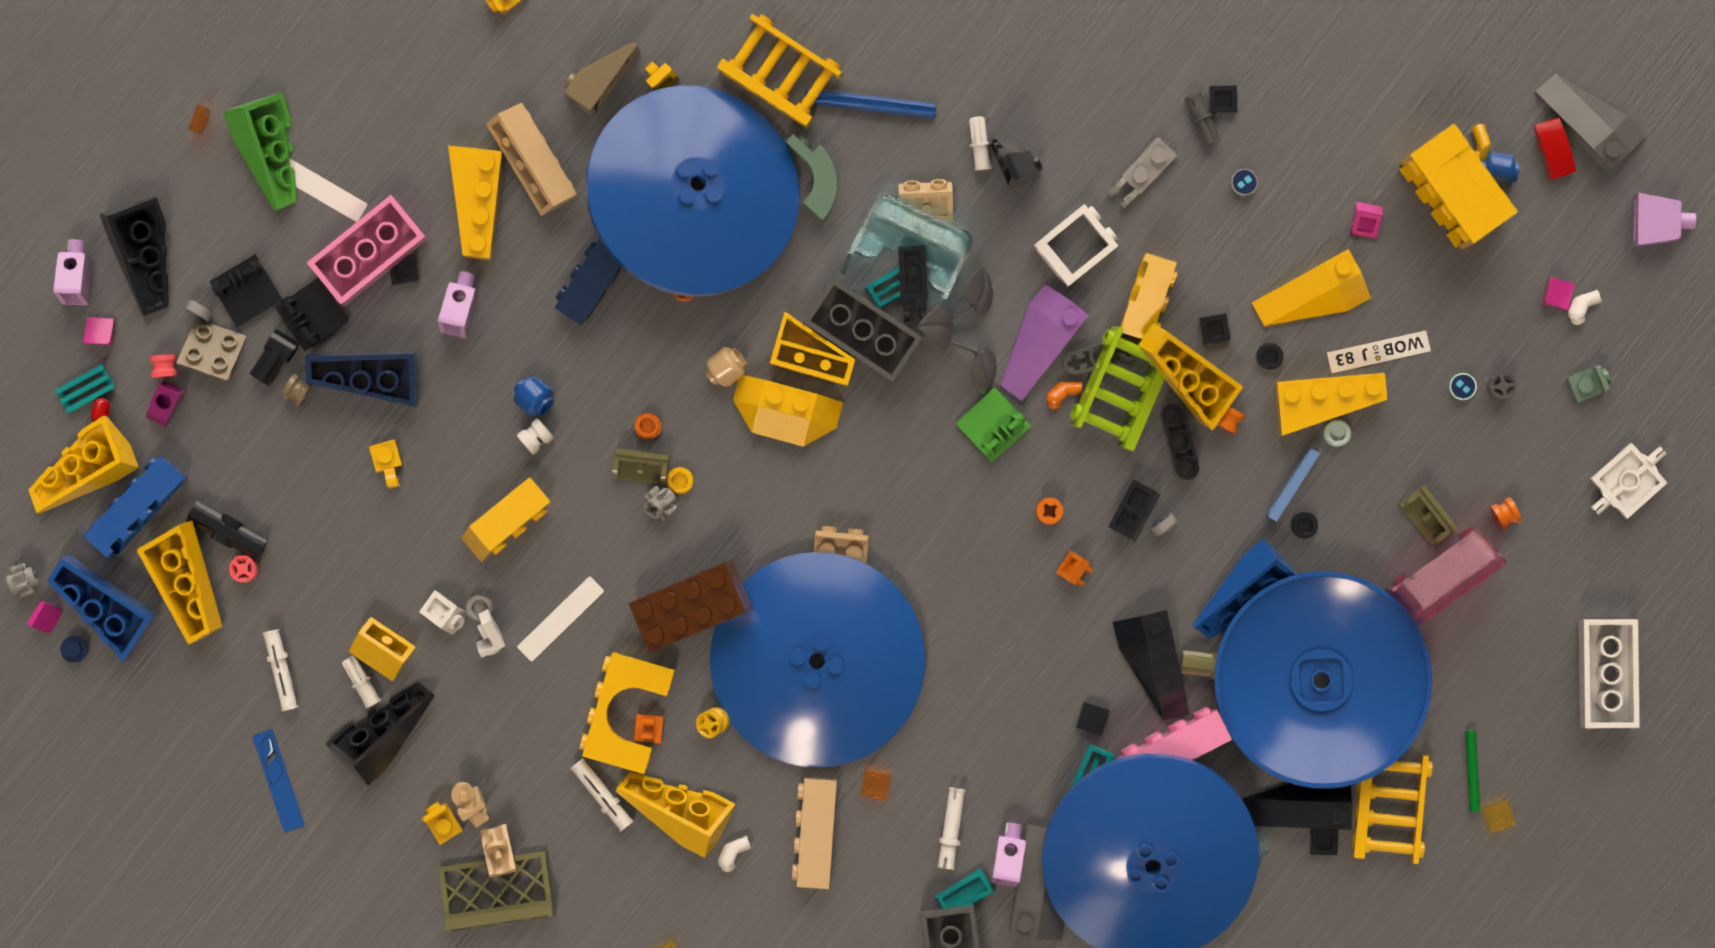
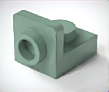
[1566,365,1611,403]

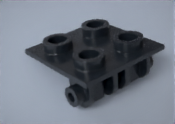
[209,254,282,327]
[275,277,349,351]

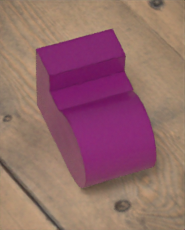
[146,381,186,427]

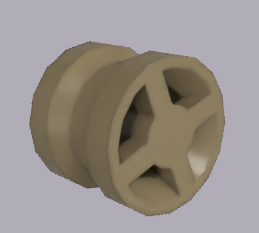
[281,374,313,407]

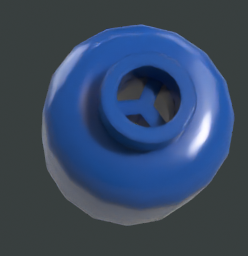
[1481,152,1519,189]
[514,377,554,416]

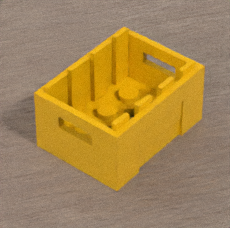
[1399,123,1518,250]

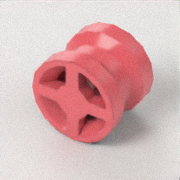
[149,354,178,378]
[229,556,259,582]

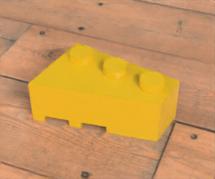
[1120,253,1177,340]
[770,312,855,387]
[461,477,551,563]

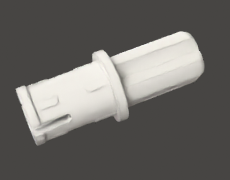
[969,116,992,171]
[342,656,381,709]

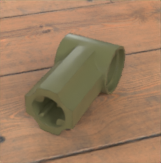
[1180,650,1217,679]

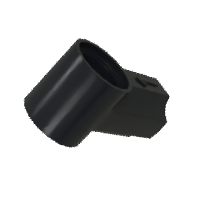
[249,329,300,387]

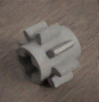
[643,486,677,521]
[6,563,39,597]

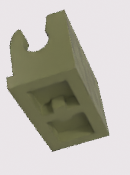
[612,448,670,485]
[1398,485,1458,546]

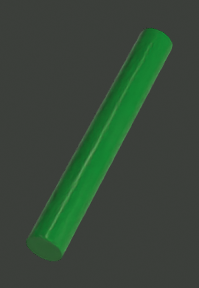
[1465,730,1480,812]

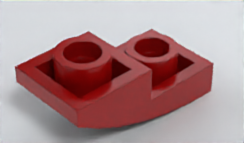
[1533,117,1577,180]

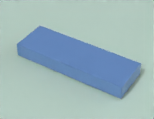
[1266,449,1320,522]

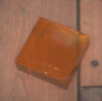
[188,104,211,135]
[860,769,891,801]

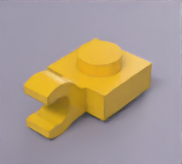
[369,439,403,489]

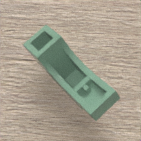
[786,134,837,222]

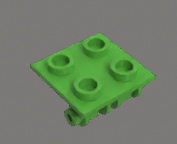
[956,387,1031,463]

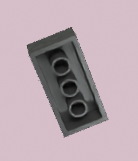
[803,278,923,384]
[920,904,980,948]

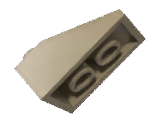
[563,42,640,117]

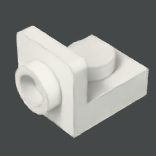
[419,590,468,635]
[476,609,505,657]

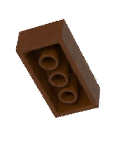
[628,560,753,653]

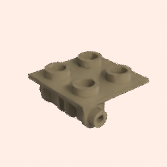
[176,319,247,381]

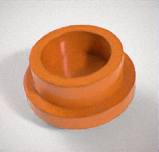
[634,413,661,440]

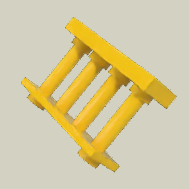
[717,14,843,129]
[1351,755,1432,864]

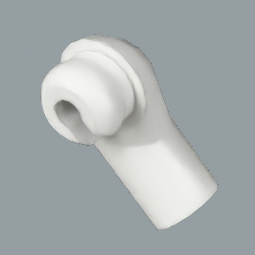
[1568,290,1601,325]
[718,836,751,872]

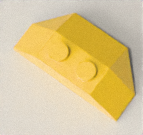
[733,375,844,447]

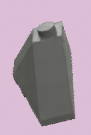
[1535,74,1646,172]
[1009,824,1065,940]

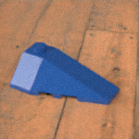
[1193,538,1298,639]

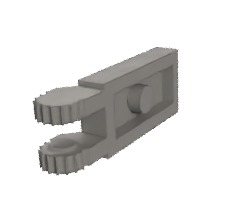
[1108,137,1177,208]

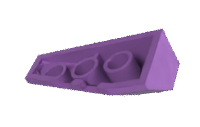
[1001,284,1089,402]

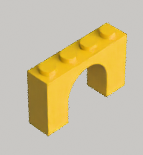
[579,652,675,774]

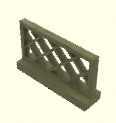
[438,851,555,933]

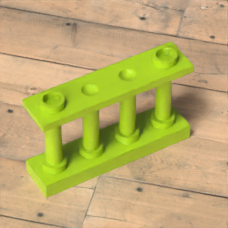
[1070,326,1165,452]

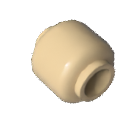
[706,347,747,387]

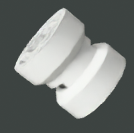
[517,418,554,455]

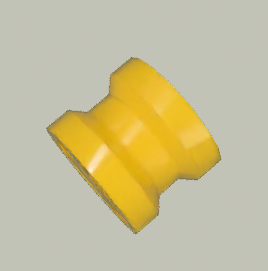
[696,707,729,738]

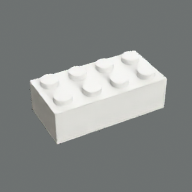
[1578,619,1640,728]

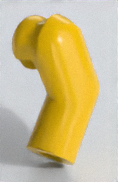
[1472,124,1491,161]

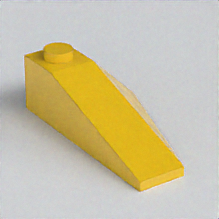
[1251,249,1371,326]
[28,416,139,514]
[616,772,736,858]

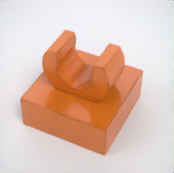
[1055,551,1093,585]
[634,714,664,744]

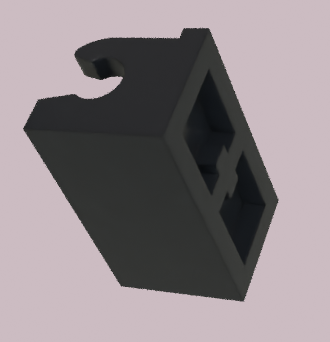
[1108,479,1160,542]

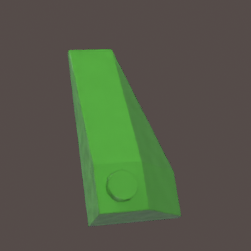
[223,92,297,211]

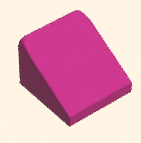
[1350,202,1383,239]
[1542,277,1575,310]
[83,317,115,346]
[28,601,62,633]

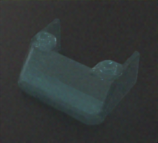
[840,194,973,305]

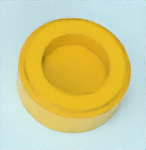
[666,467,694,494]

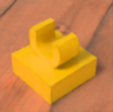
[645,61,679,91]

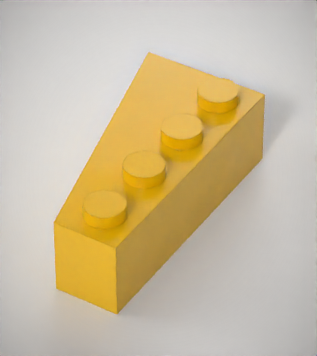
[448,145,504,261]
[1138,323,1243,431]
[1274,373,1387,437]
[137,521,223,645]

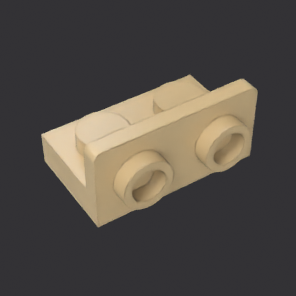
[898,179,954,224]
[813,526,869,563]

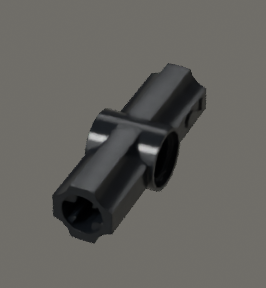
[186,501,269,560]

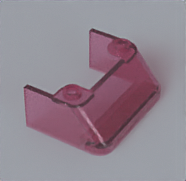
[1385,526,1508,625]

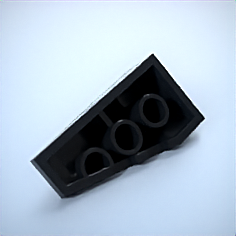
[989,137,1043,191]
[99,196,169,316]
[1112,610,1190,721]
[326,682,435,786]
[1242,783,1352,830]

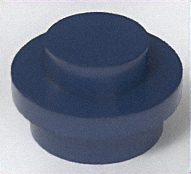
[60,636,88,663]

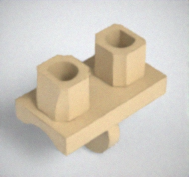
[451,782,489,828]
[480,824,516,878]

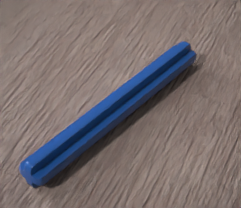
[804,88,936,119]

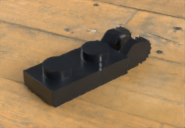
[898,245,928,322]

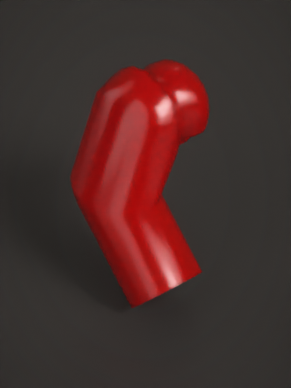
[90,397,110,422]

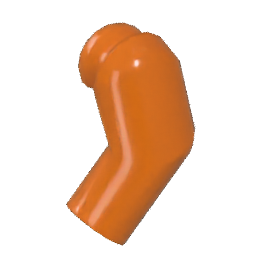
[1046,382,1082,409]

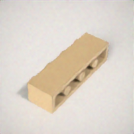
[486,103,577,216]
[792,778,837,889]

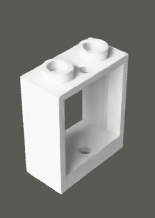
[1033,204,1118,288]

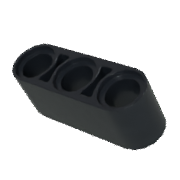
[1160,404,1199,480]

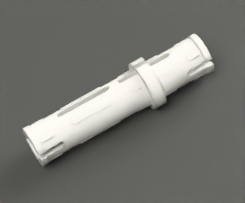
[262,629,298,711]
[570,758,634,832]
[937,787,966,870]

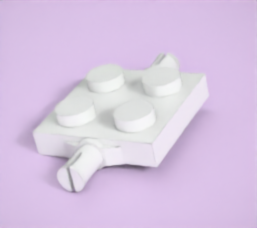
[1590,443,1667,519]

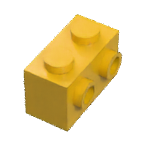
[348,617,416,681]

